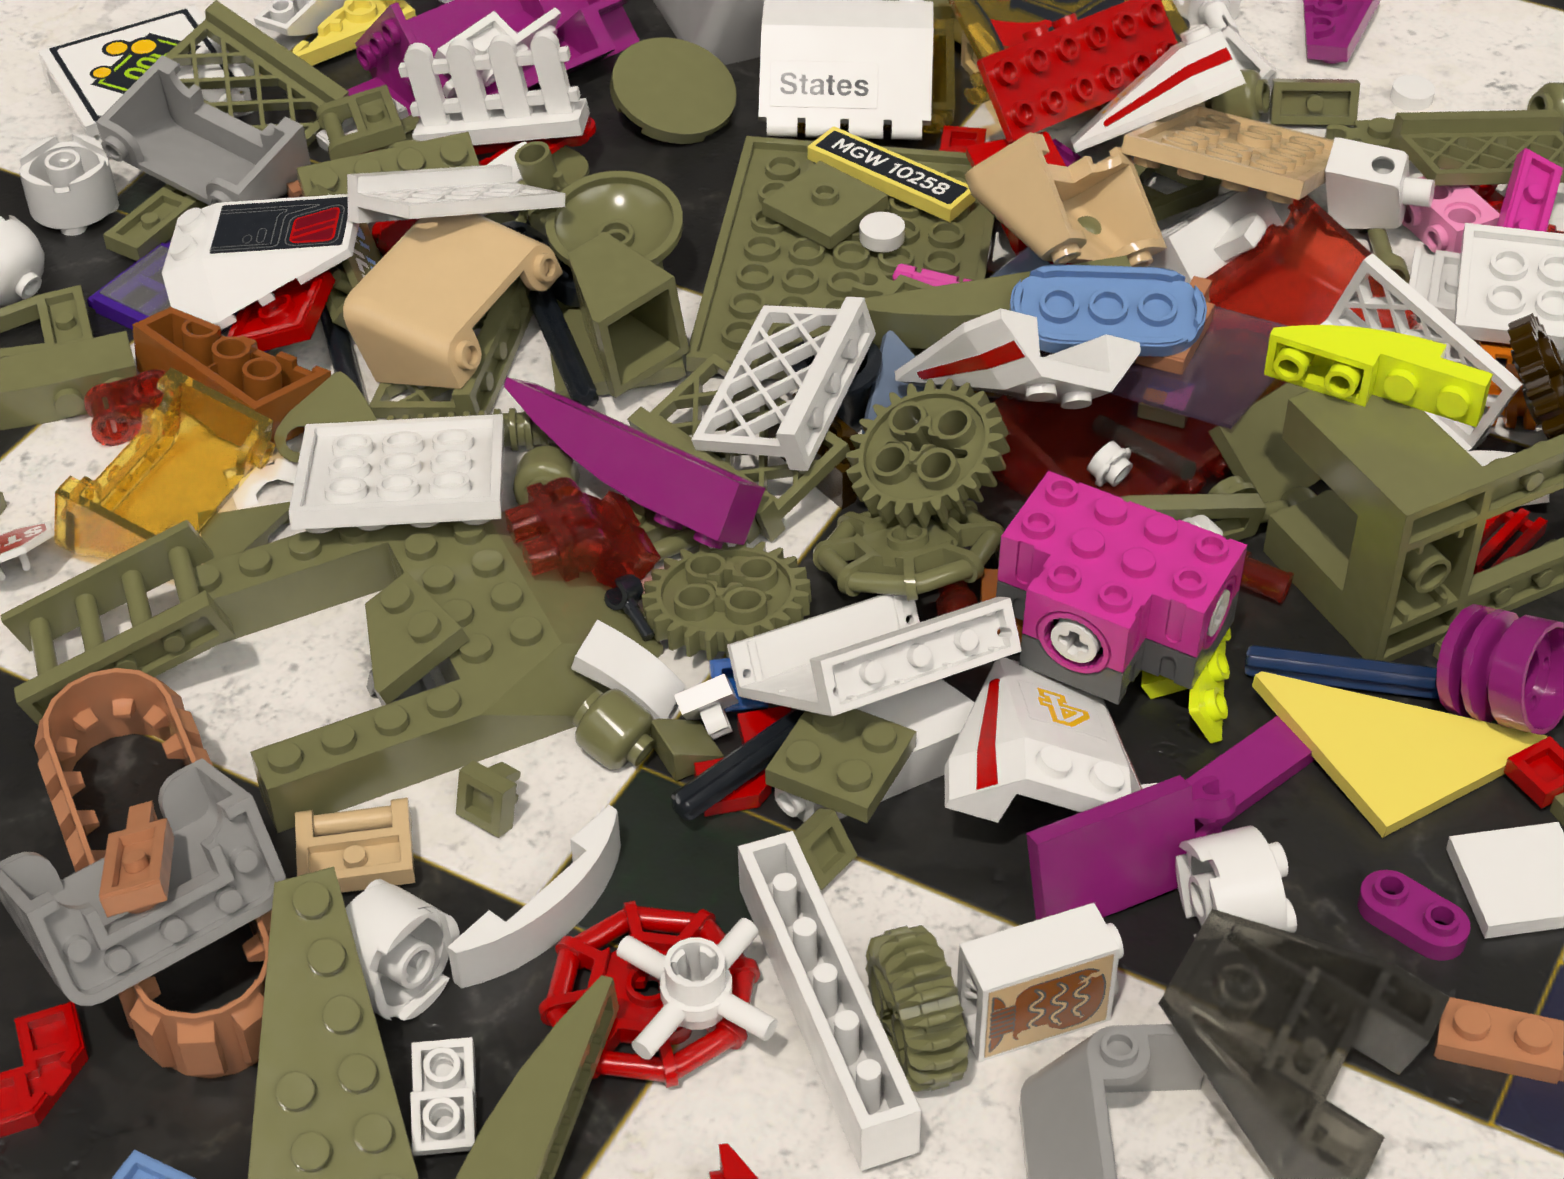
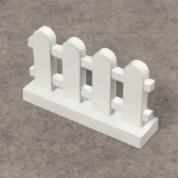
[398,30,590,145]

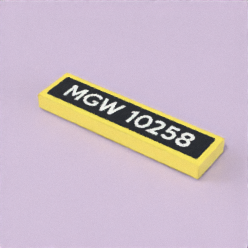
[807,126,976,222]

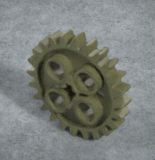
[846,378,1010,528]
[642,541,812,660]

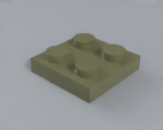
[765,708,917,823]

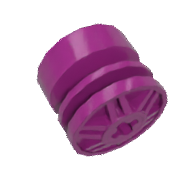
[1436,604,1564,735]

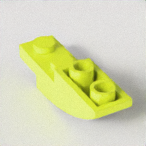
[1264,325,1493,427]

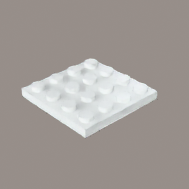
[289,414,504,533]

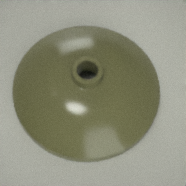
[545,171,683,266]

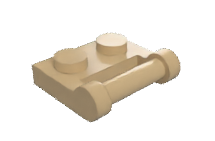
[295,797,415,893]

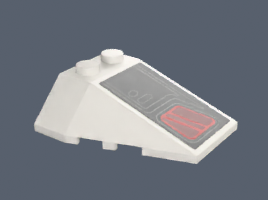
[162,194,359,329]

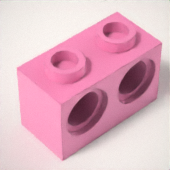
[1402,176,1500,253]

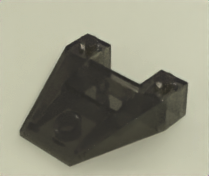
[1158,909,1450,1179]

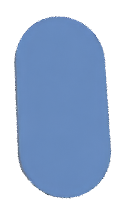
[1009,264,1207,357]

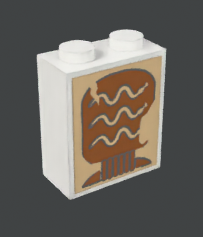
[957,903,1124,1063]

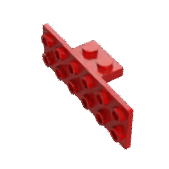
[977,0,1177,143]

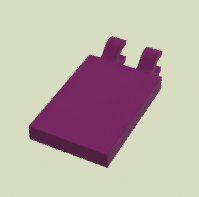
[1026,775,1236,920]

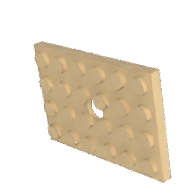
[1121,105,1334,204]

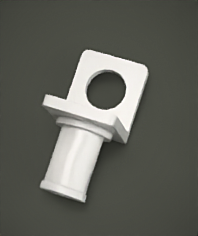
[1174,0,1241,34]

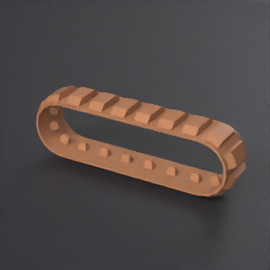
[34,668,272,1079]

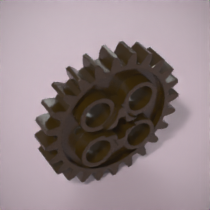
[1508,313,1564,440]

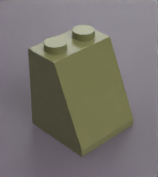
[567,231,690,398]

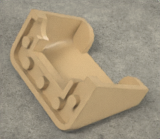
[965,132,1167,267]
[343,214,563,389]

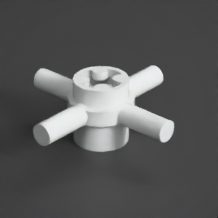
[617,918,778,1060]

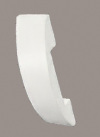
[447,805,621,988]

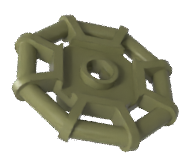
[813,499,1004,601]

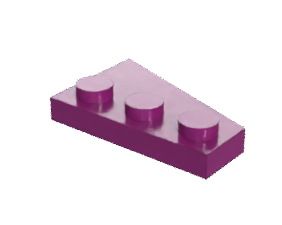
[1303,0,1381,64]

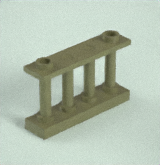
[1,520,235,726]

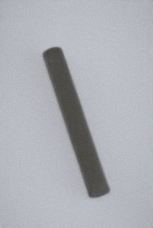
[1092,415,1197,480]

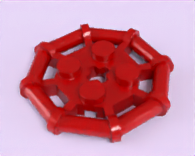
[539,900,761,1088]

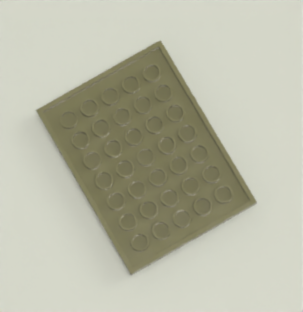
[686,136,996,387]

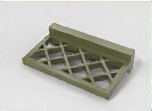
[165,0,349,147]
[1388,110,1564,186]
[369,276,533,418]
[627,353,850,542]

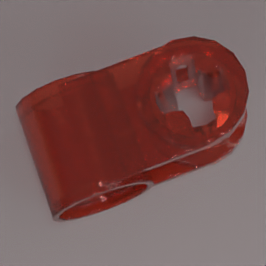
[84,369,184,446]

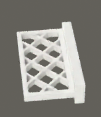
[347,164,565,223]
[1320,253,1523,451]
[691,297,876,471]

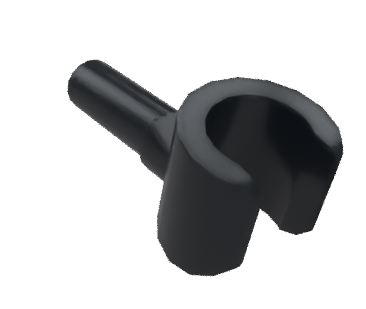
[604,574,655,641]

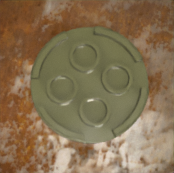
[610,37,737,144]

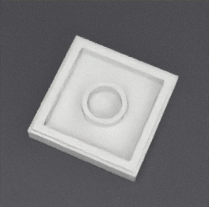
[1446,822,1564,939]

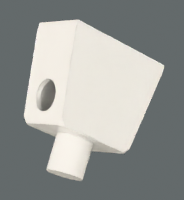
[1325,137,1435,229]

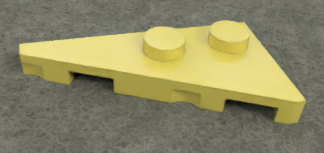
[292,0,416,66]

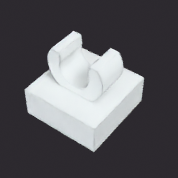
[674,674,739,740]

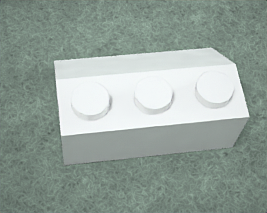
[1147,187,1284,284]

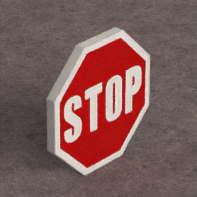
[0,521,55,581]

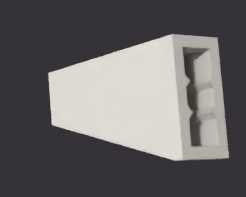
[774,679,975,822]

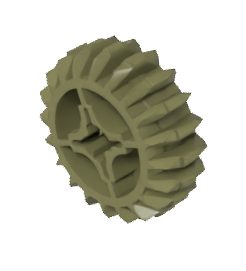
[865,925,969,1092]

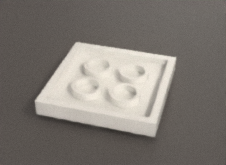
[1454,223,1564,351]

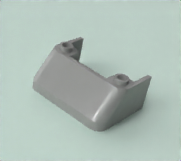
[1019,1023,1211,1179]

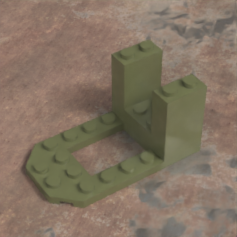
[1263,390,1564,662]

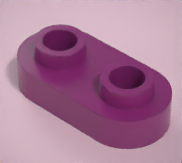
[1357,870,1471,961]

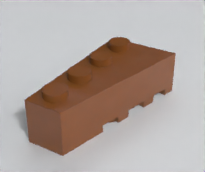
[132,307,331,456]

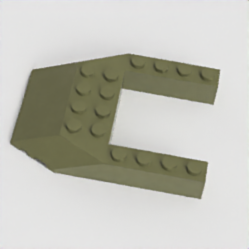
[193,511,663,833]

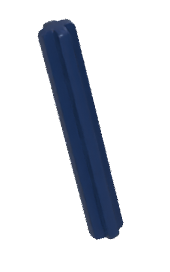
[1244,645,1440,700]

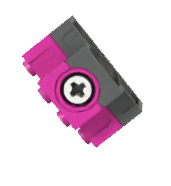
[996,471,1247,705]

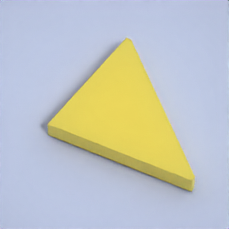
[1252,671,1547,838]

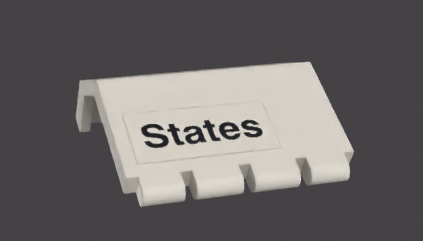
[759,0,933,140]

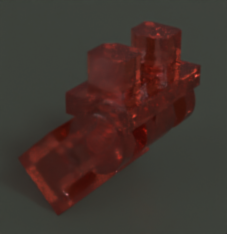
[504,477,661,588]

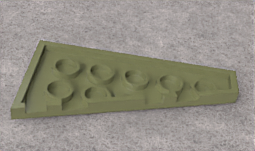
[248,866,419,1179]

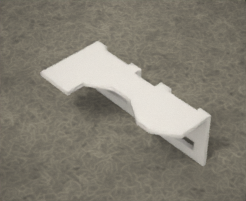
[224,452,300,510]

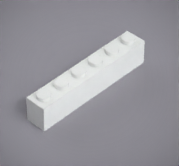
[738,831,921,1171]

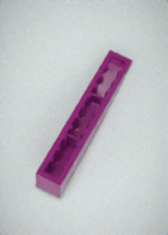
[504,377,766,549]

